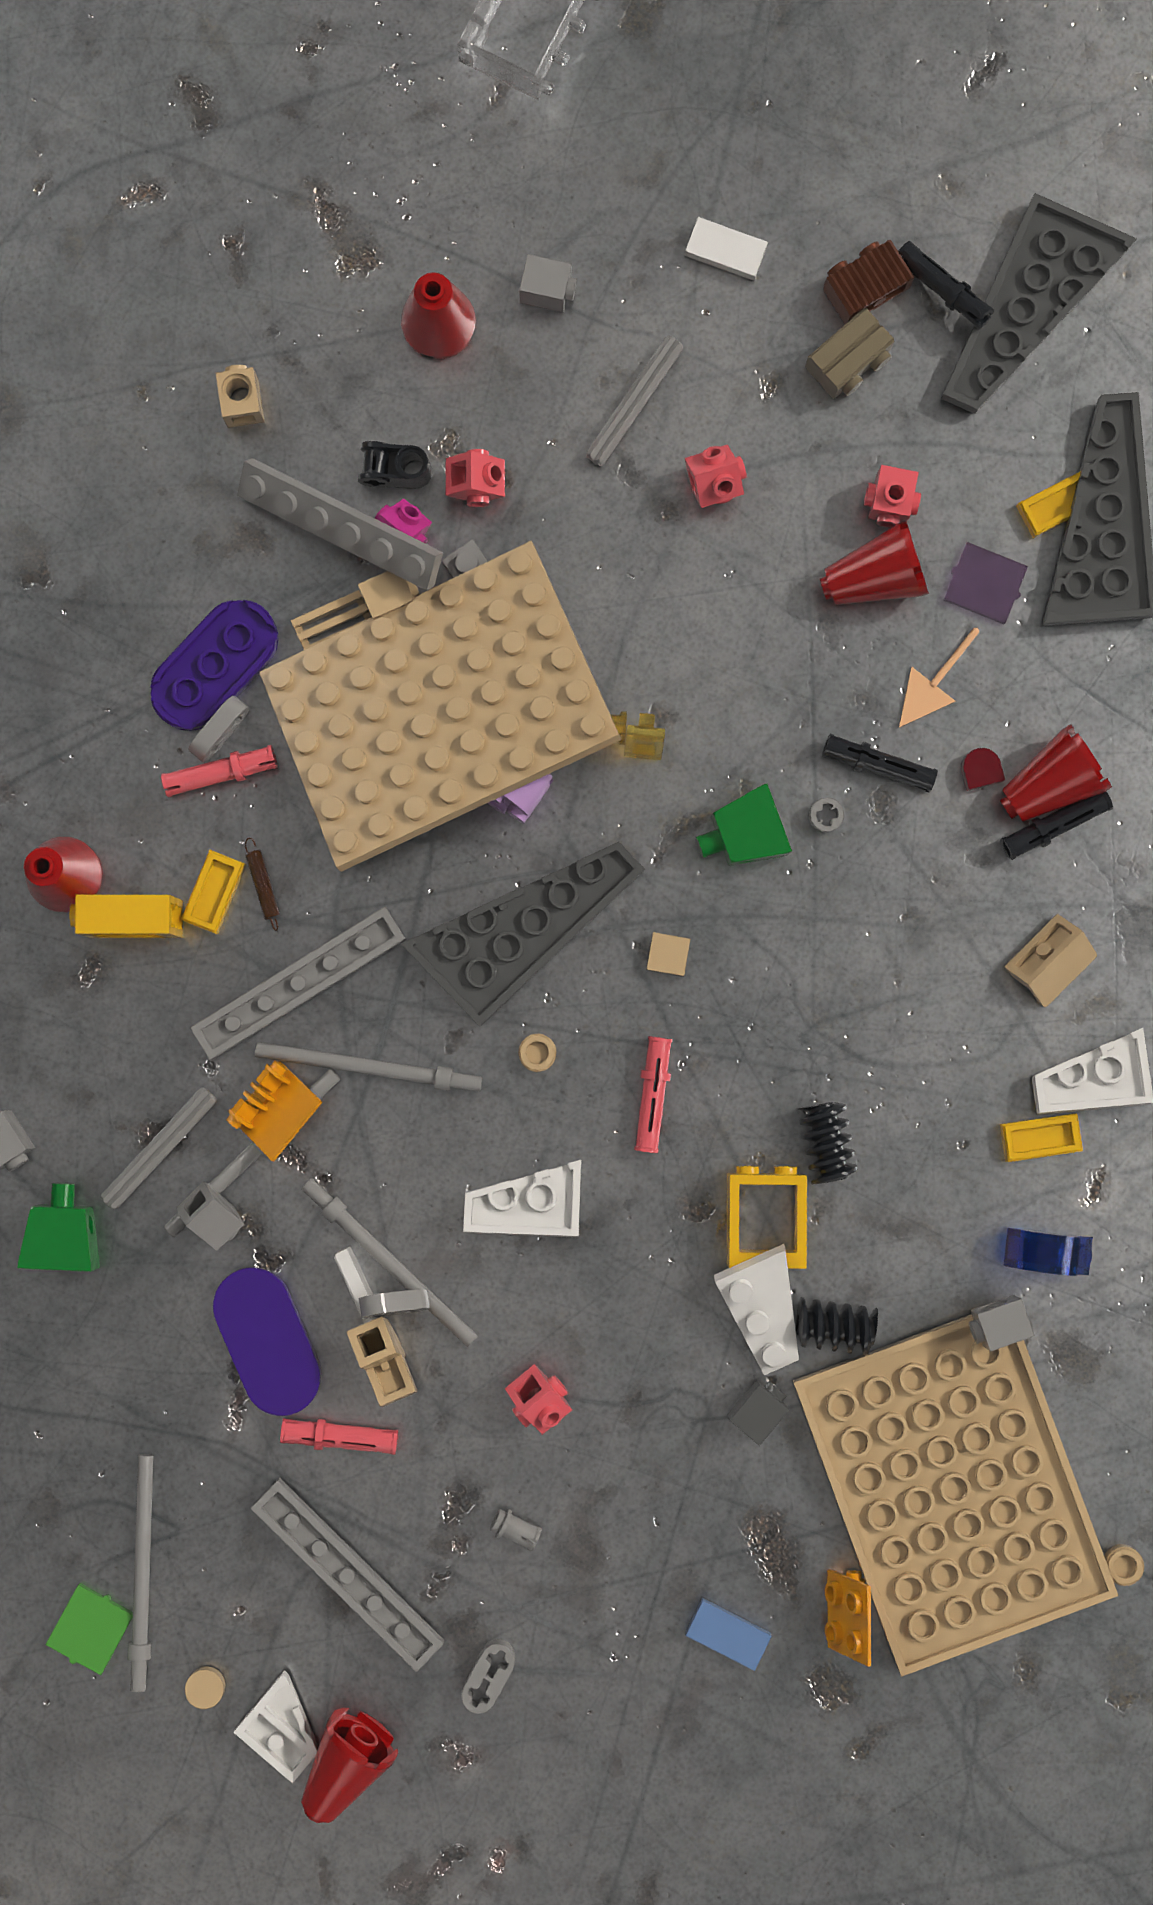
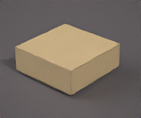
[646,932,690,977]

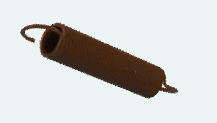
[245,837,280,931]

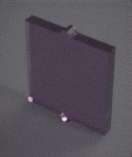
[944,542,1028,624]

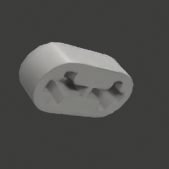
[188,696,249,763]
[359,1289,430,1318]
[461,1639,515,1714]

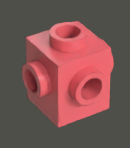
[685,444,747,508]
[446,449,505,507]
[864,465,921,528]
[505,1364,572,1435]

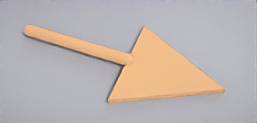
[899,628,979,728]

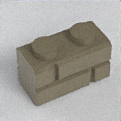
[805,308,895,399]

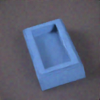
[685,1598,772,1671]

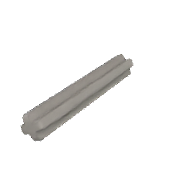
[587,336,683,467]
[101,1088,217,1210]

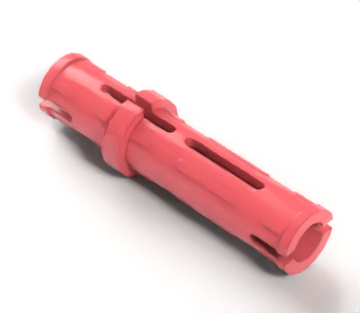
[161,745,278,798]
[634,1036,672,1153]
[280,1418,398,1455]

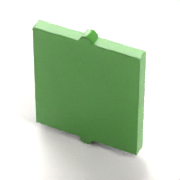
[45,1583,133,1675]

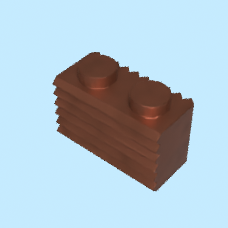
[823,240,914,325]

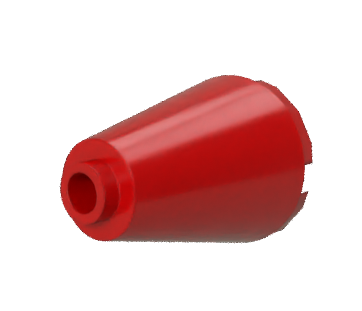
[401,272,476,359]
[820,521,929,605]
[1000,724,1112,822]
[24,837,103,912]
[301,1708,398,1823]

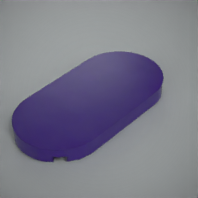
[150,600,278,731]
[213,1267,322,1416]

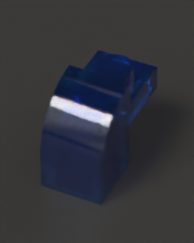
[1004,1228,1093,1276]

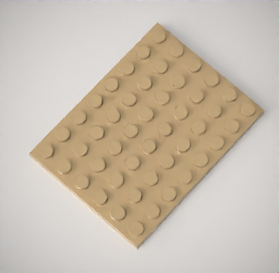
[259,540,622,872]
[792,1314,1119,1677]

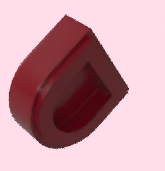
[961,748,1005,791]

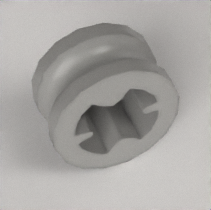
[808,798,844,832]

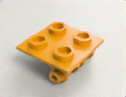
[226,1060,322,1162]
[825,1569,871,1667]

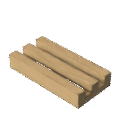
[291,590,372,650]

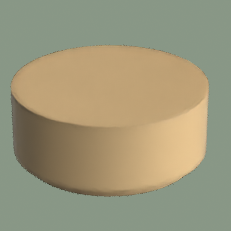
[518,1034,557,1072]
[1104,1544,1144,1586]
[185,1666,226,1709]

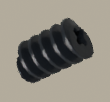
[797,1102,858,1185]
[795,1297,878,1356]

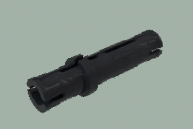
[898,241,994,329]
[822,733,938,793]
[1000,792,1113,860]

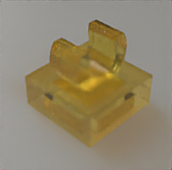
[624,713,665,760]

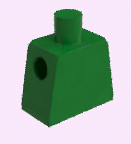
[696,783,792,866]
[17,1183,100,1272]

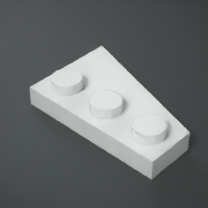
[1032,1028,1153,1115]
[463,1160,581,1237]
[714,1244,799,1375]

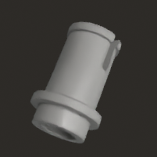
[490,1509,542,1551]

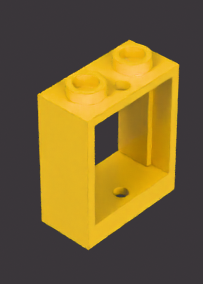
[69,895,183,938]
[726,1166,807,1269]

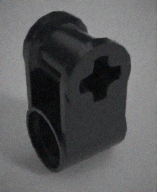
[358,441,432,489]

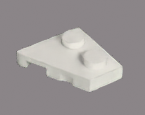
[233,1670,319,1784]

